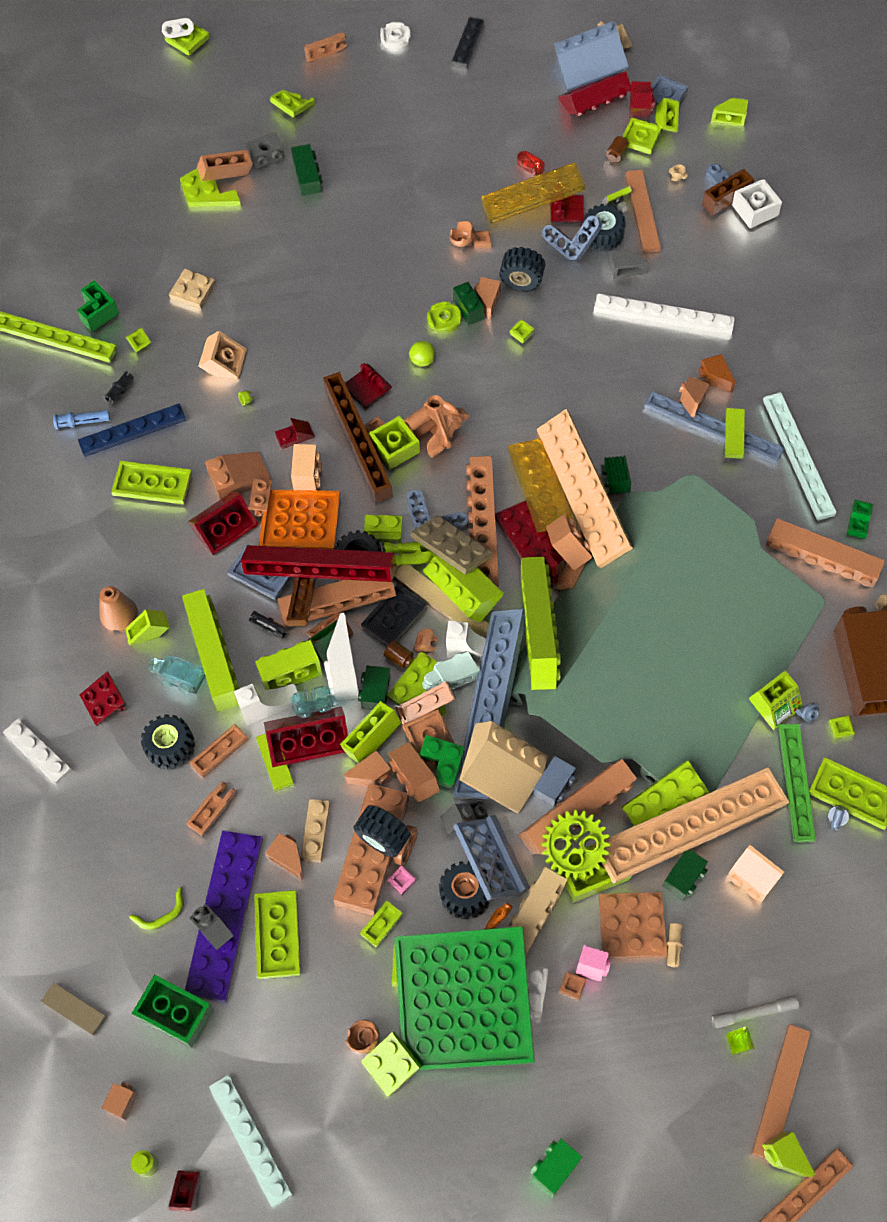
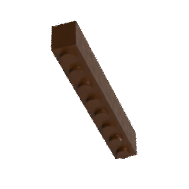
[323,372,393,503]

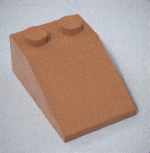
[205,452,271,500]

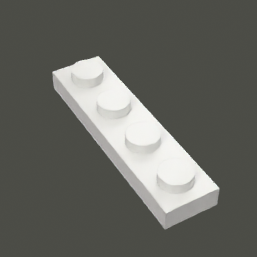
[3,719,72,785]

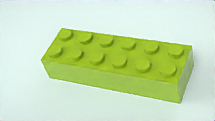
[182,589,239,712]

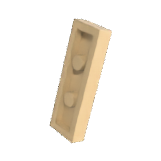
[300,799,330,862]

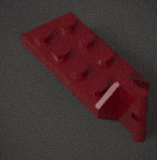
[495,499,563,589]

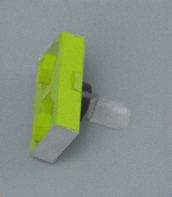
[602,186,632,213]

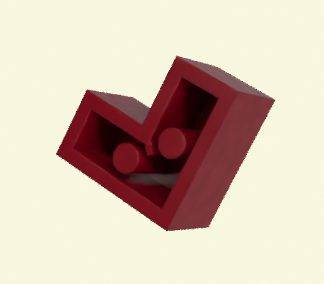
[629,81,655,120]

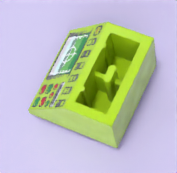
[748,670,802,730]

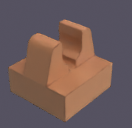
[413,628,438,653]

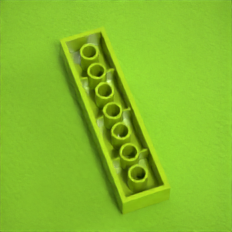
[521,557,560,690]

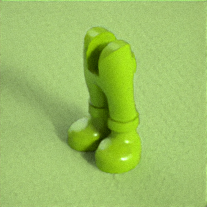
[382,541,437,573]

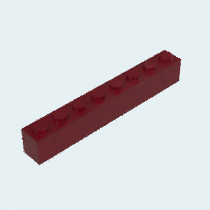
[241,545,397,582]

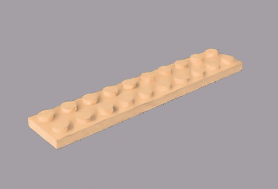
[537,409,633,568]
[593,768,789,884]

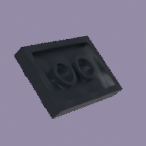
[361,584,427,646]

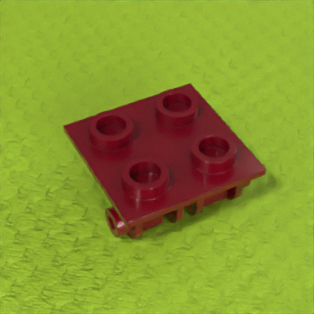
[550,188,584,222]
[345,363,393,407]
[79,671,126,726]

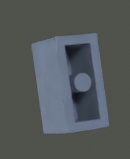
[533,756,577,807]

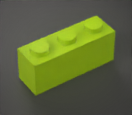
[340,701,402,764]

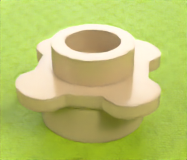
[669,164,688,181]

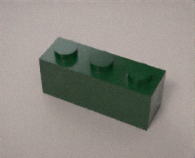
[291,144,323,196]

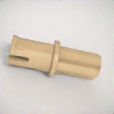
[666,923,683,967]

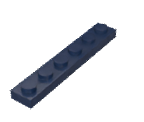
[77,403,187,457]

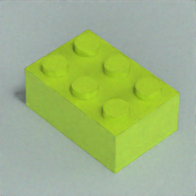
[255,640,322,690]
[557,844,631,903]

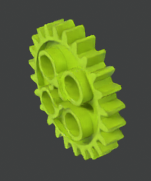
[541,810,611,880]

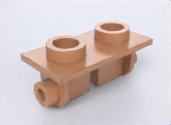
[248,478,272,517]

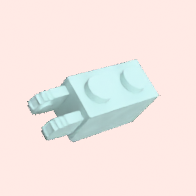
[422,652,480,691]

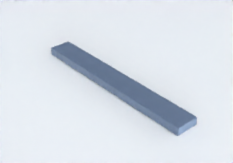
[644,391,784,464]

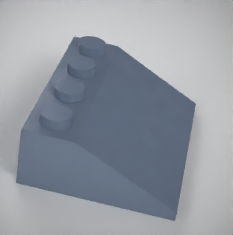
[554,20,629,91]

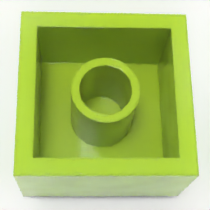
[369,416,420,470]

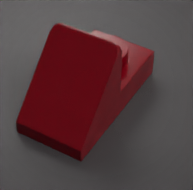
[275,418,315,450]
[168,1170,200,1211]

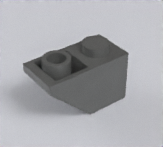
[440,802,488,834]
[189,904,233,950]

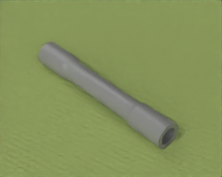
[712,995,799,1029]

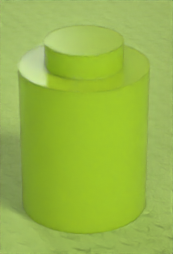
[131,1150,159,1177]

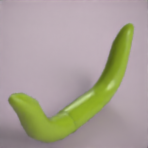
[129,887,184,930]

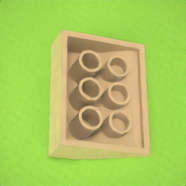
[459,721,548,813]

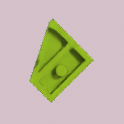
[270,90,315,118]

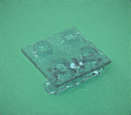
[290,686,335,717]

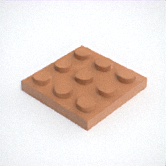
[598,892,667,959]

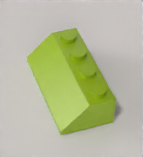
[423,556,505,623]

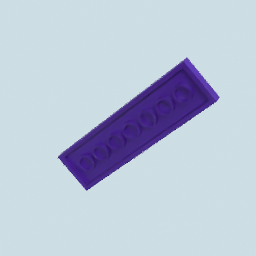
[185,830,263,1002]

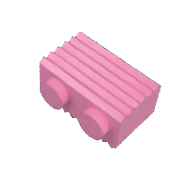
[576,945,611,981]

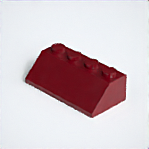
[558,71,631,116]
[263,706,348,768]

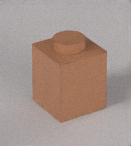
[101,1082,138,1120]

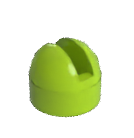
[238,390,253,406]

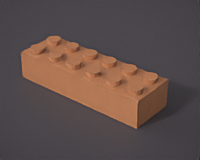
[518,759,637,855]
[333,783,409,916]

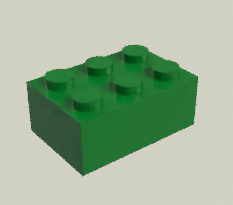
[131,974,214,1048]

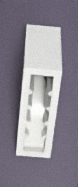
[446,620,486,661]
[234,683,302,726]

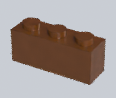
[702,169,755,215]

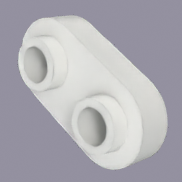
[162,18,193,38]

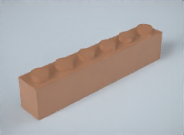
[766,518,885,587]
[278,580,396,627]

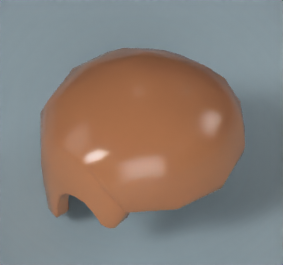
[450,221,475,248]
[346,1019,380,1054]

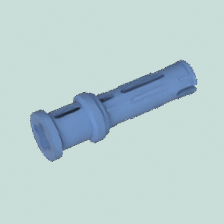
[53,410,110,430]

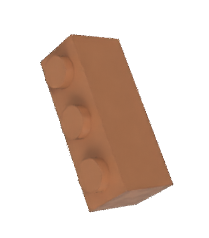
[197,150,252,181]
[388,742,440,802]

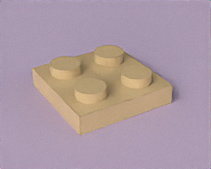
[169,269,216,309]

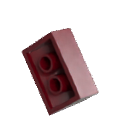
[188,491,259,555]

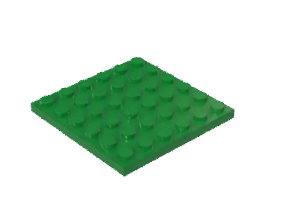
[394,927,535,1070]

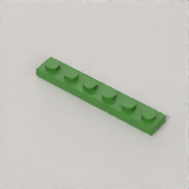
[778,724,816,843]

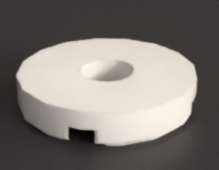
[380,22,411,49]

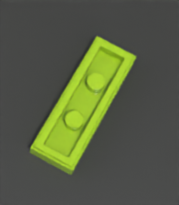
[724,408,745,459]
[256,733,294,792]

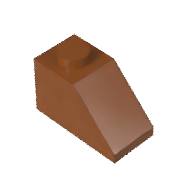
[698,354,736,393]

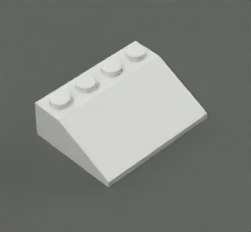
[324,613,359,702]

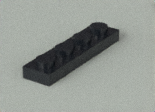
[452,17,484,69]

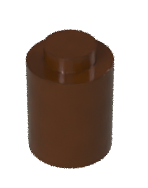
[606,136,629,163]
[384,640,415,669]

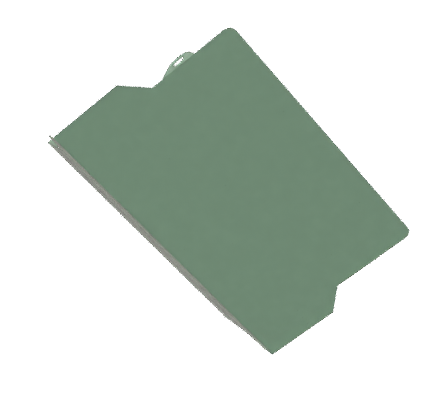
[510,475,825,793]

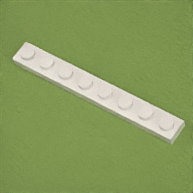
[594,294,735,335]

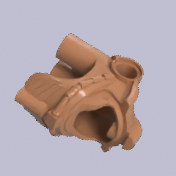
[404,395,469,458]

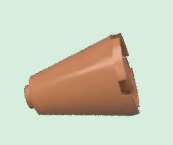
[99,586,138,631]

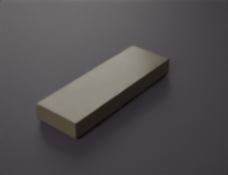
[41,983,106,1036]

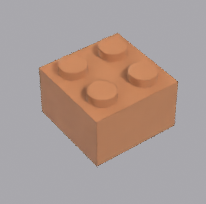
[546,514,593,570]

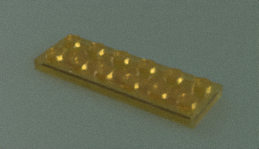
[481,162,586,225]
[508,438,574,533]

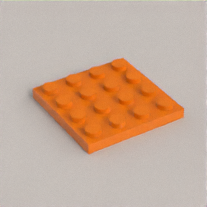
[259,490,340,549]

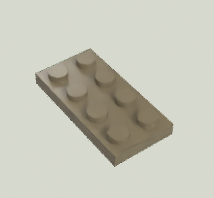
[411,515,492,575]

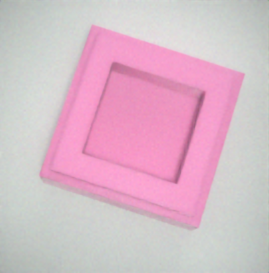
[387,866,417,895]

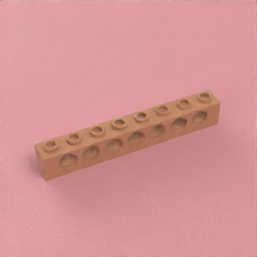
[466,456,499,588]

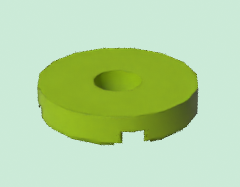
[427,301,462,333]

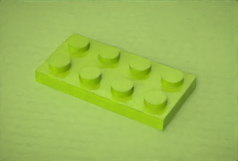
[111,461,192,505]
[809,757,887,830]
[621,760,710,826]
[254,890,301,980]

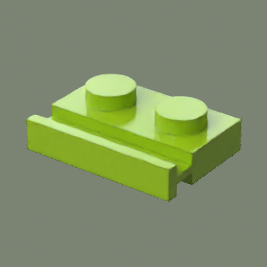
[364,515,402,543]

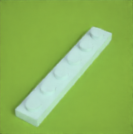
[209,1075,293,1208]

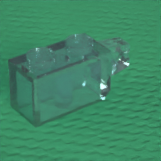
[147,655,205,695]

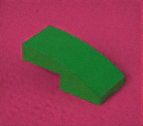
[847,500,873,539]

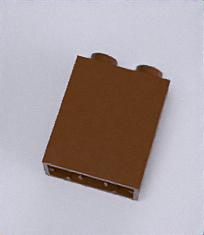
[834,605,887,717]

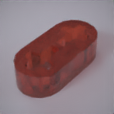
[517,151,545,176]

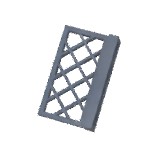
[453,815,530,901]

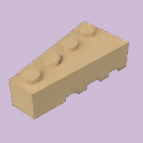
[509,867,568,956]

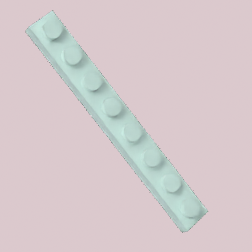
[763,393,836,521]

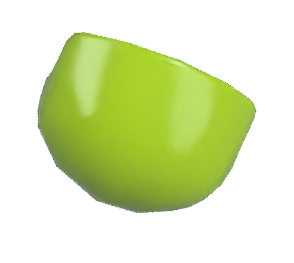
[409,340,436,367]

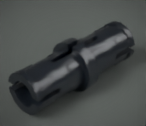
[104,371,134,404]
[249,610,288,639]

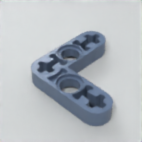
[542,216,602,261]
[407,490,469,531]

